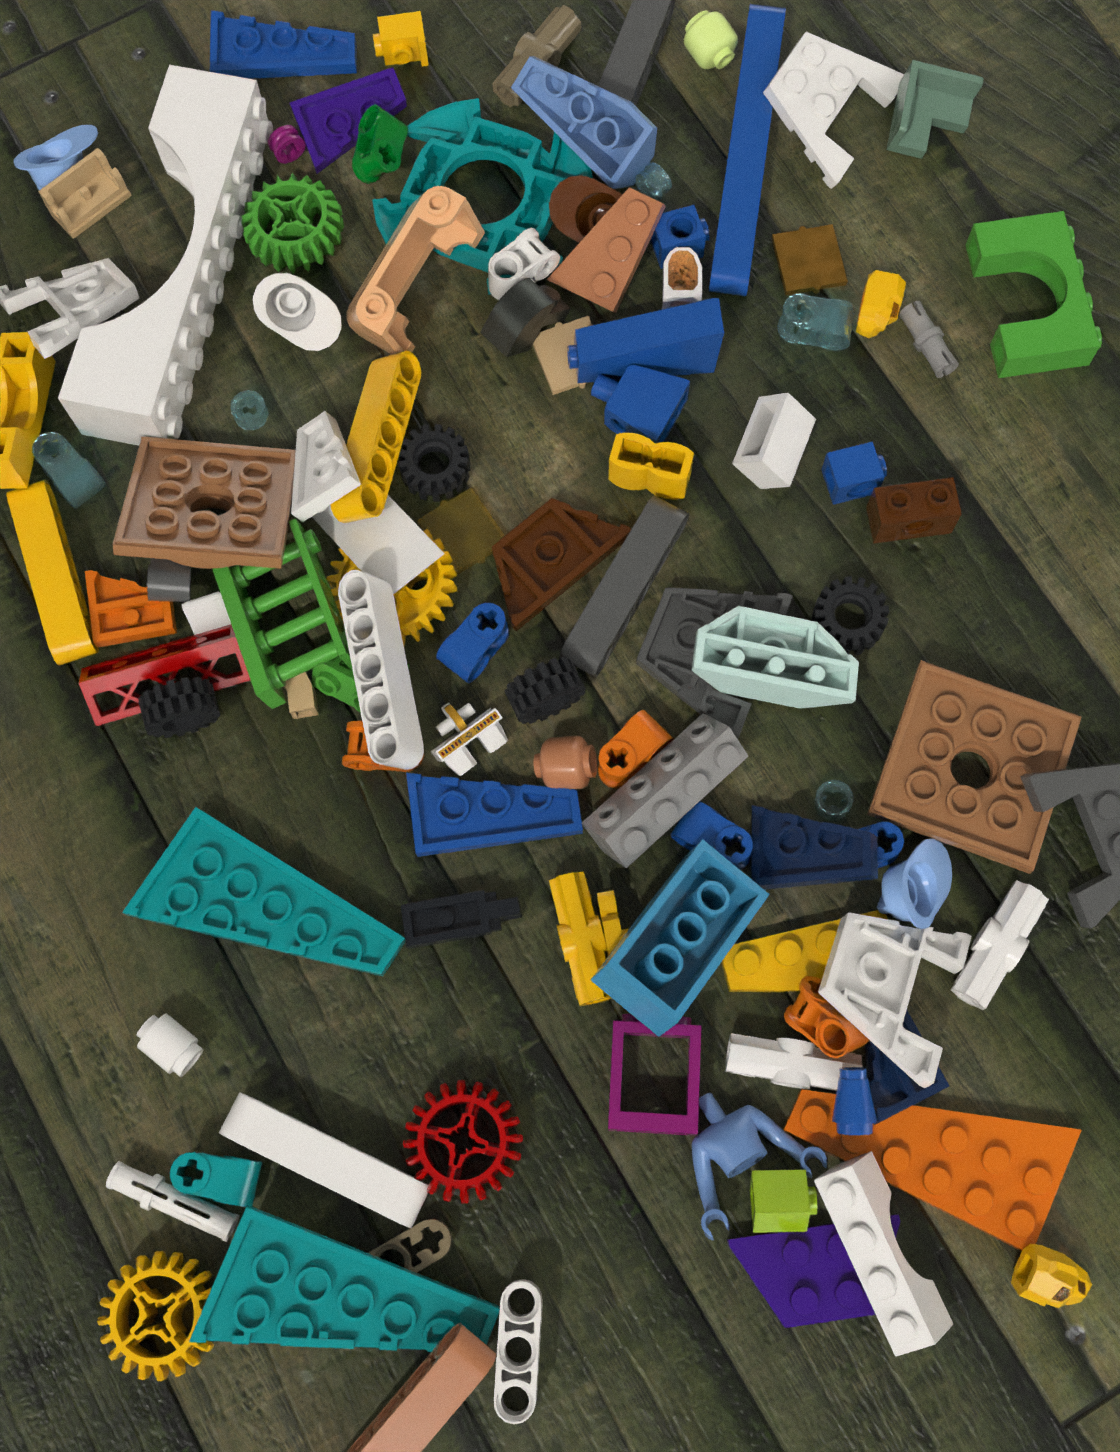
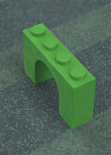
[965,211,1102,378]

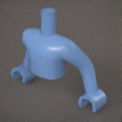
[691,1093,827,1240]

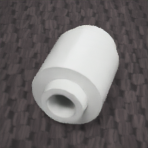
[137,1013,204,1077]

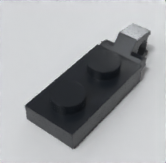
[401,890,522,949]

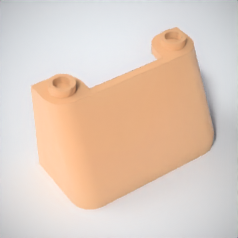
[347,186,485,355]

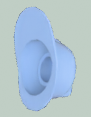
[13,125,98,190]
[877,838,952,929]

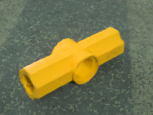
[549,872,612,1006]

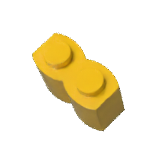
[608,433,694,500]

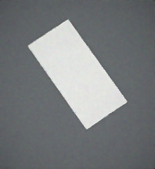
[312,495,445,594]

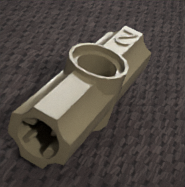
[492,5,581,107]

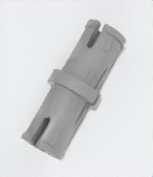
[899,301,959,378]

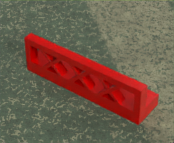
[79,624,250,726]

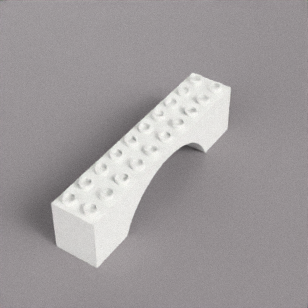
[58,65,273,446]

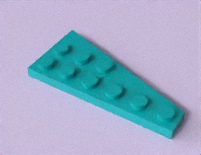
[122,807,406,976]
[189,1205,500,1352]

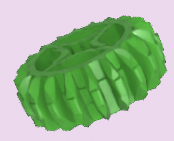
[241,173,344,275]

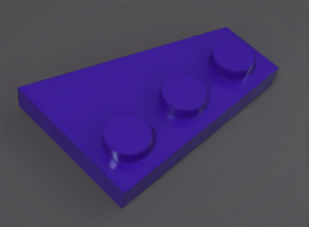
[290,67,407,174]

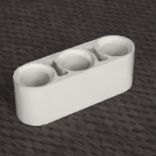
[494,1279,543,1424]

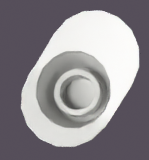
[253,273,342,351]

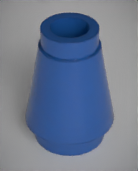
[832,1067,877,1135]

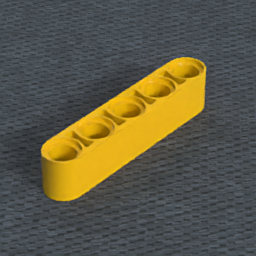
[330,351,421,523]
[6,479,99,666]

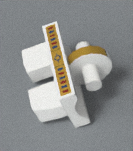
[430,703,508,776]

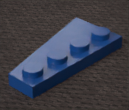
[210,10,357,79]
[406,773,583,857]

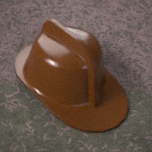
[549,175,623,243]

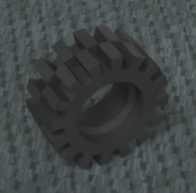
[398,424,471,502]
[811,576,889,655]
[505,657,586,724]
[138,677,220,738]

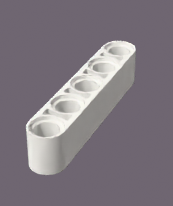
[338,570,424,770]
[219,1092,429,1228]

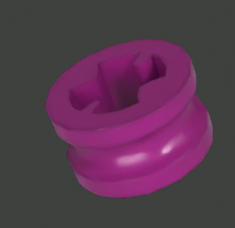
[267,125,306,164]

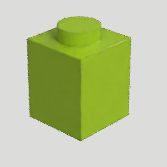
[749,1170,817,1233]

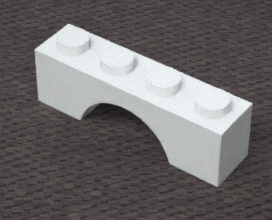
[814,1151,953,1357]

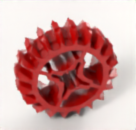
[403,1080,523,1204]

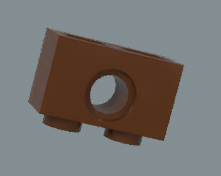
[866,477,962,544]

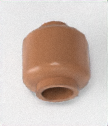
[533,735,597,789]

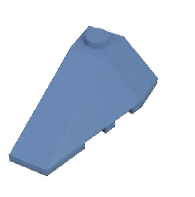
[511,56,657,189]

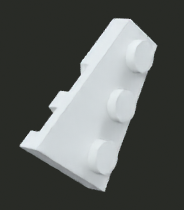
[291,411,361,522]

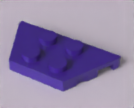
[727,1214,900,1328]

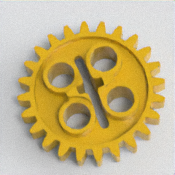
[326,529,457,646]

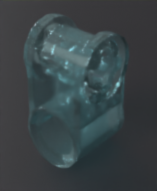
[777,294,855,351]
[32,432,107,510]

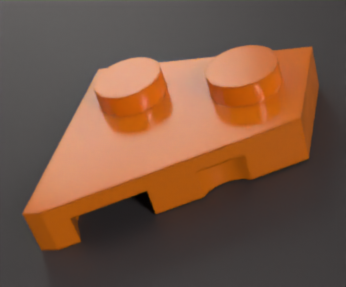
[85,570,177,648]

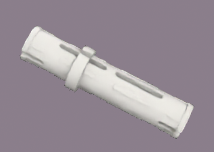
[106,1161,239,1242]

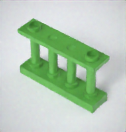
[212,518,353,709]

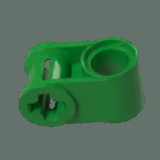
[352,104,408,184]

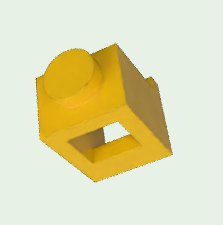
[373,11,429,66]

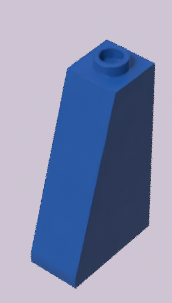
[567,298,724,383]

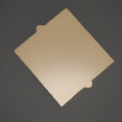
[532,316,592,395]

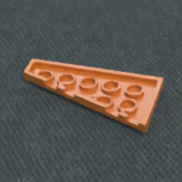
[783,1089,1082,1251]

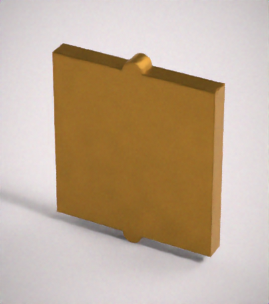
[772,224,848,295]

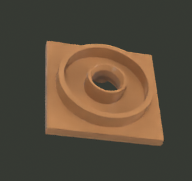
[112,437,296,569]
[867,660,1082,874]

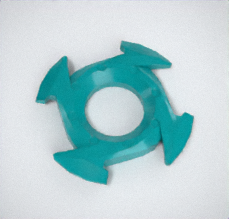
[372,98,593,294]

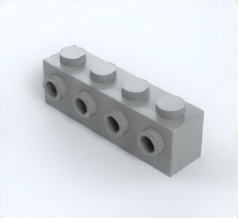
[582,713,748,868]

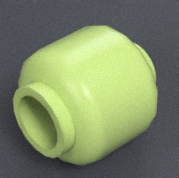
[684,10,738,69]

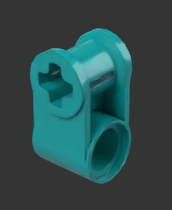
[170,1152,262,1207]

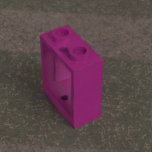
[608,1014,701,1136]

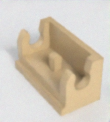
[38,148,132,239]

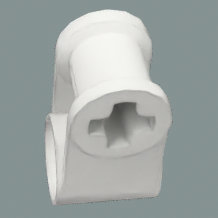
[488,228,560,300]

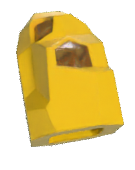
[856,270,906,338]
[1011,1244,1092,1308]

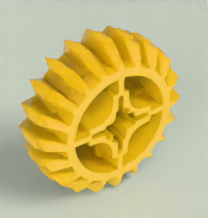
[97,1251,214,1381]

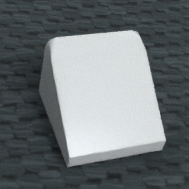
[182,591,231,635]

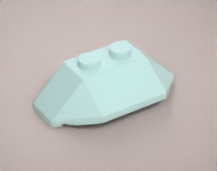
[691,606,859,708]

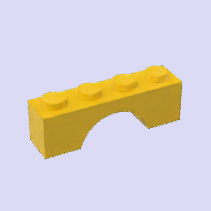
[0,332,56,489]

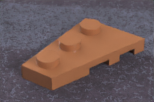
[547,188,666,313]

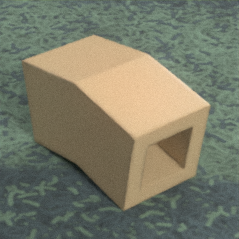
[284,672,319,719]

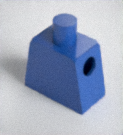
[591,364,690,444]

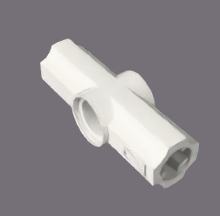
[951,880,1049,1010]
[725,1033,863,1091]

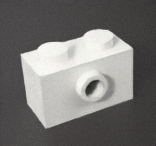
[732,393,816,489]

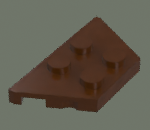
[492,498,631,632]

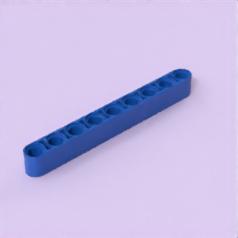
[709,4,786,296]

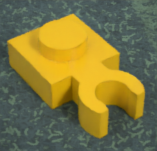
[597,890,629,956]

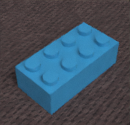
[590,839,770,1037]

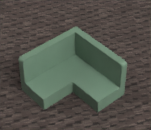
[886,60,984,159]

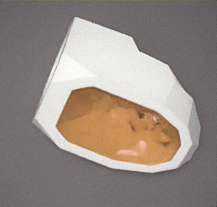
[662,247,702,310]

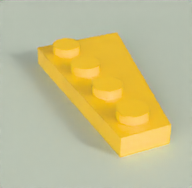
[721,910,888,992]

